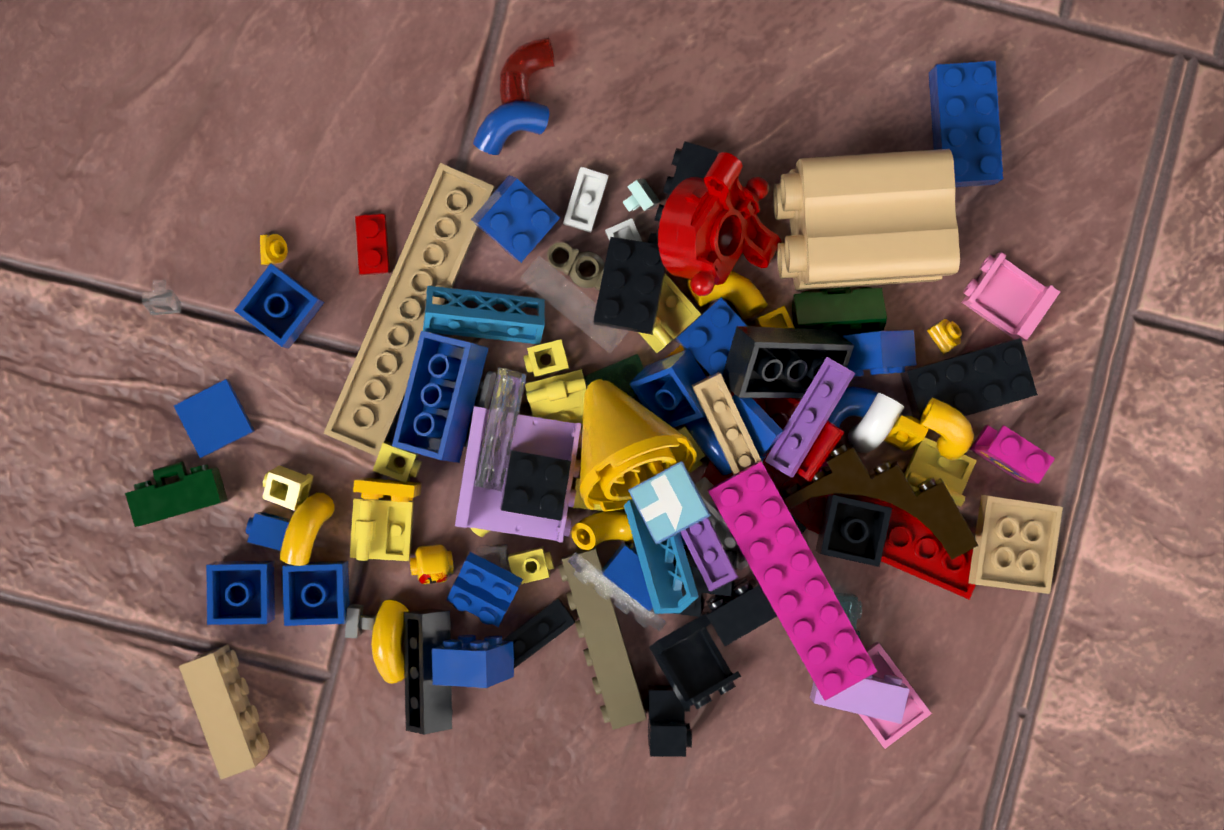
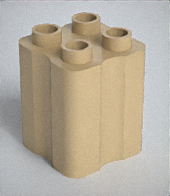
[773,149,960,290]

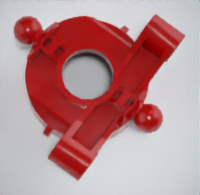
[658,152,781,296]

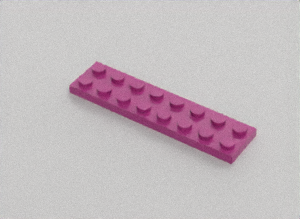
[707,461,878,701]

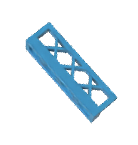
[423,286,545,344]
[624,499,699,614]

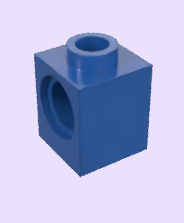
[246,512,290,551]

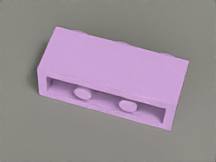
[810,674,910,724]

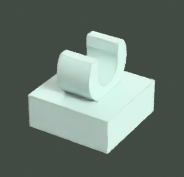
[623,179,661,212]

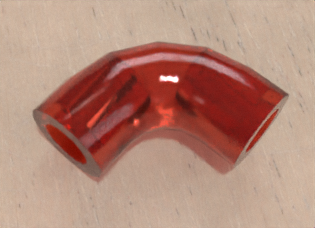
[500,37,555,105]

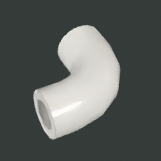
[848,393,904,453]

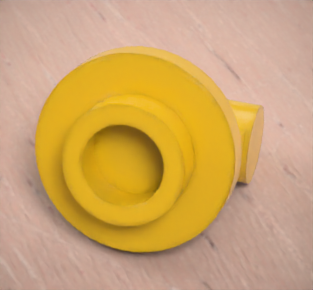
[260,234,288,265]
[927,319,962,354]

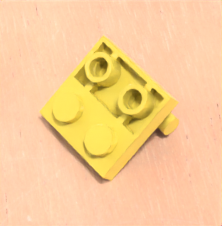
[638,274,701,354]
[525,369,587,430]
[904,437,977,507]
[350,498,414,561]

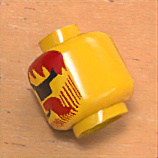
[410,544,453,585]

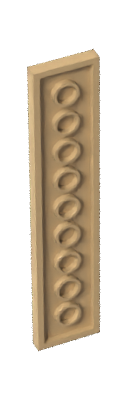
[323,163,495,457]

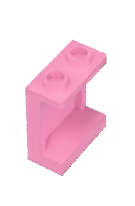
[961,252,1060,341]

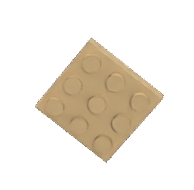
[968,495,1063,594]

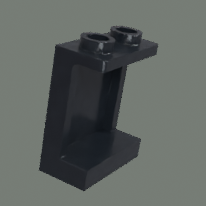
[649,614,741,709]

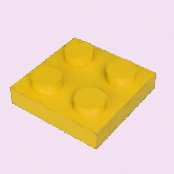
[353,478,422,502]

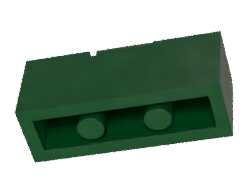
[792,287,887,336]
[125,461,228,527]

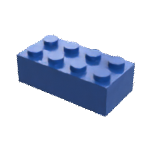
[929,61,1003,187]
[392,331,489,463]

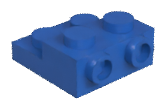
[446,552,523,627]

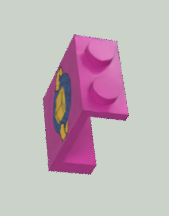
[970,425,1055,484]

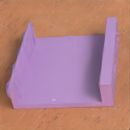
[455,406,582,543]

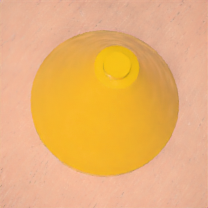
[580,379,696,512]

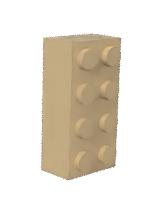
[179,644,269,780]

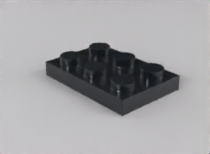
[593,237,666,335]

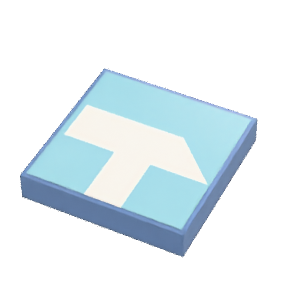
[628,461,711,545]

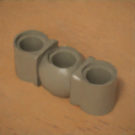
[547,242,605,291]

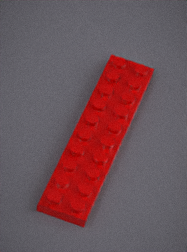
[701,453,976,600]

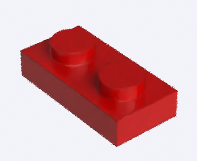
[355,214,390,276]

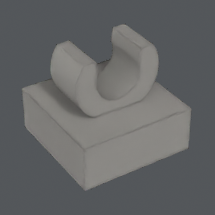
[345,604,376,639]

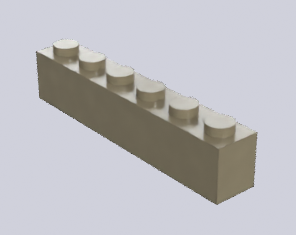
[558,547,647,730]

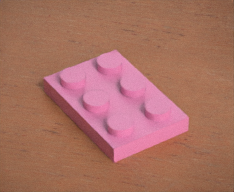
[859,642,932,749]

